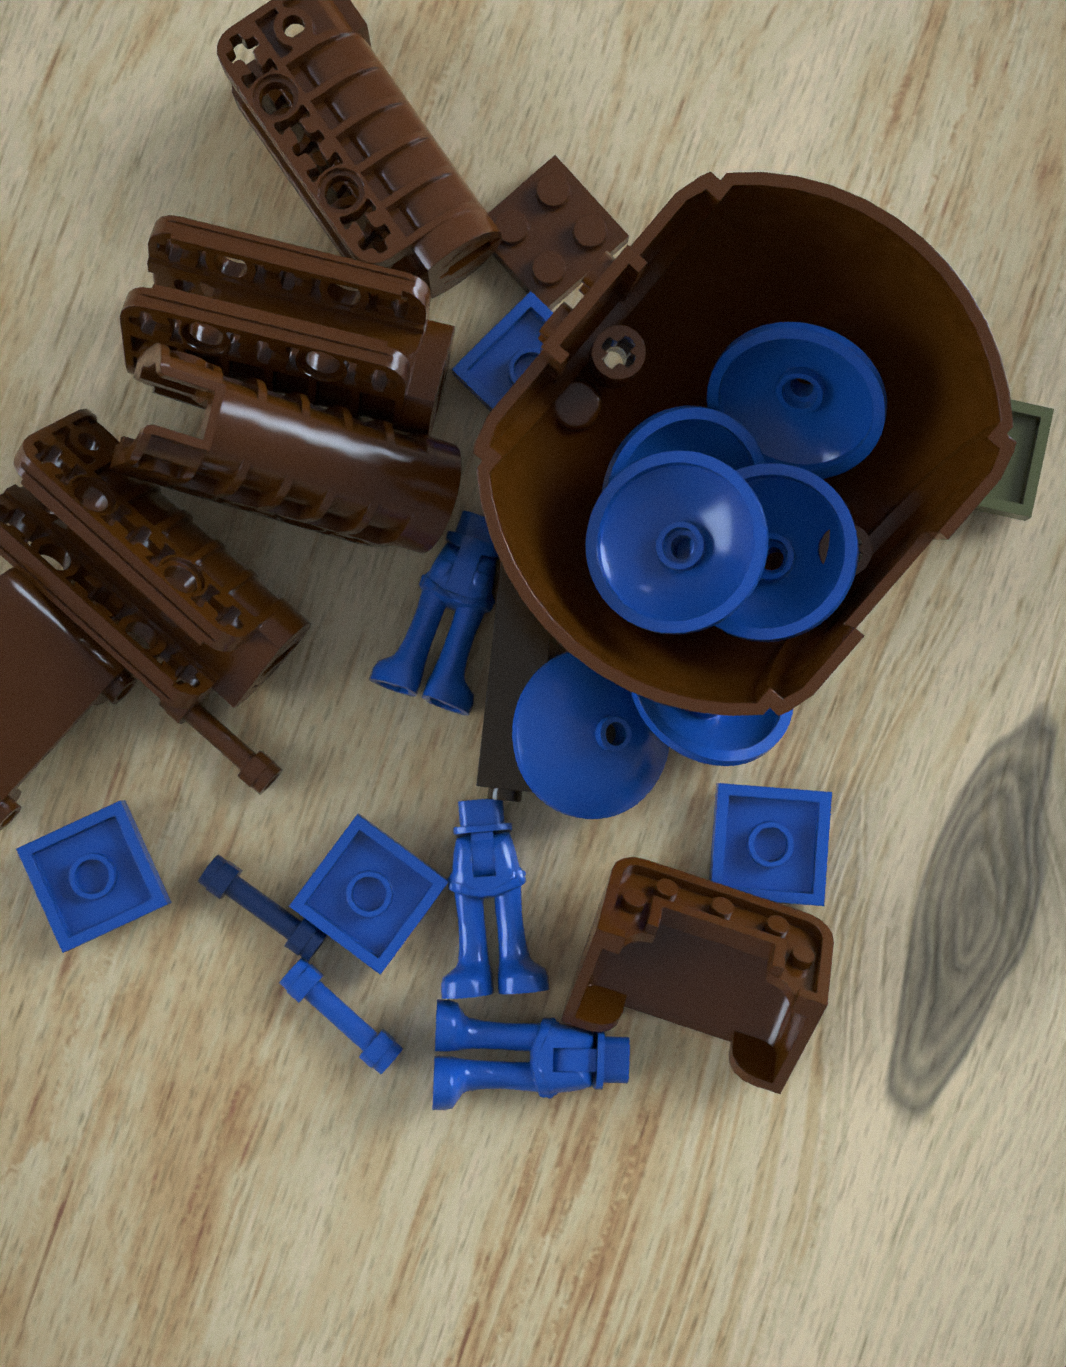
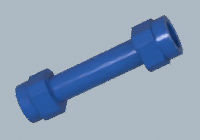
[279,958,403,1075]

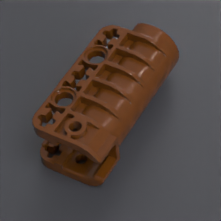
[217,0,502,298]
[120,215,455,436]
[110,343,462,553]
[0,409,311,709]

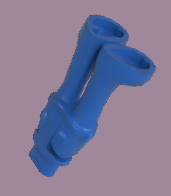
[369,511,499,716]
[441,799,550,999]
[432,999,630,1110]

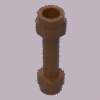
[159,680,283,795]

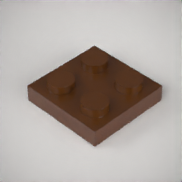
[488,155,629,310]

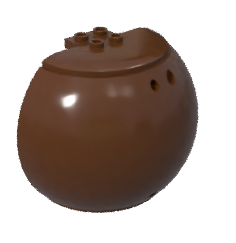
[473,172,1016,716]

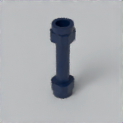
[198,854,328,962]

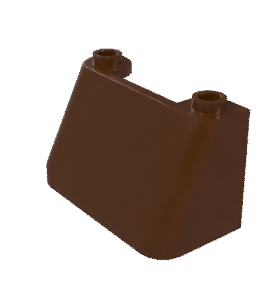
[0,567,137,831]
[561,857,834,1094]

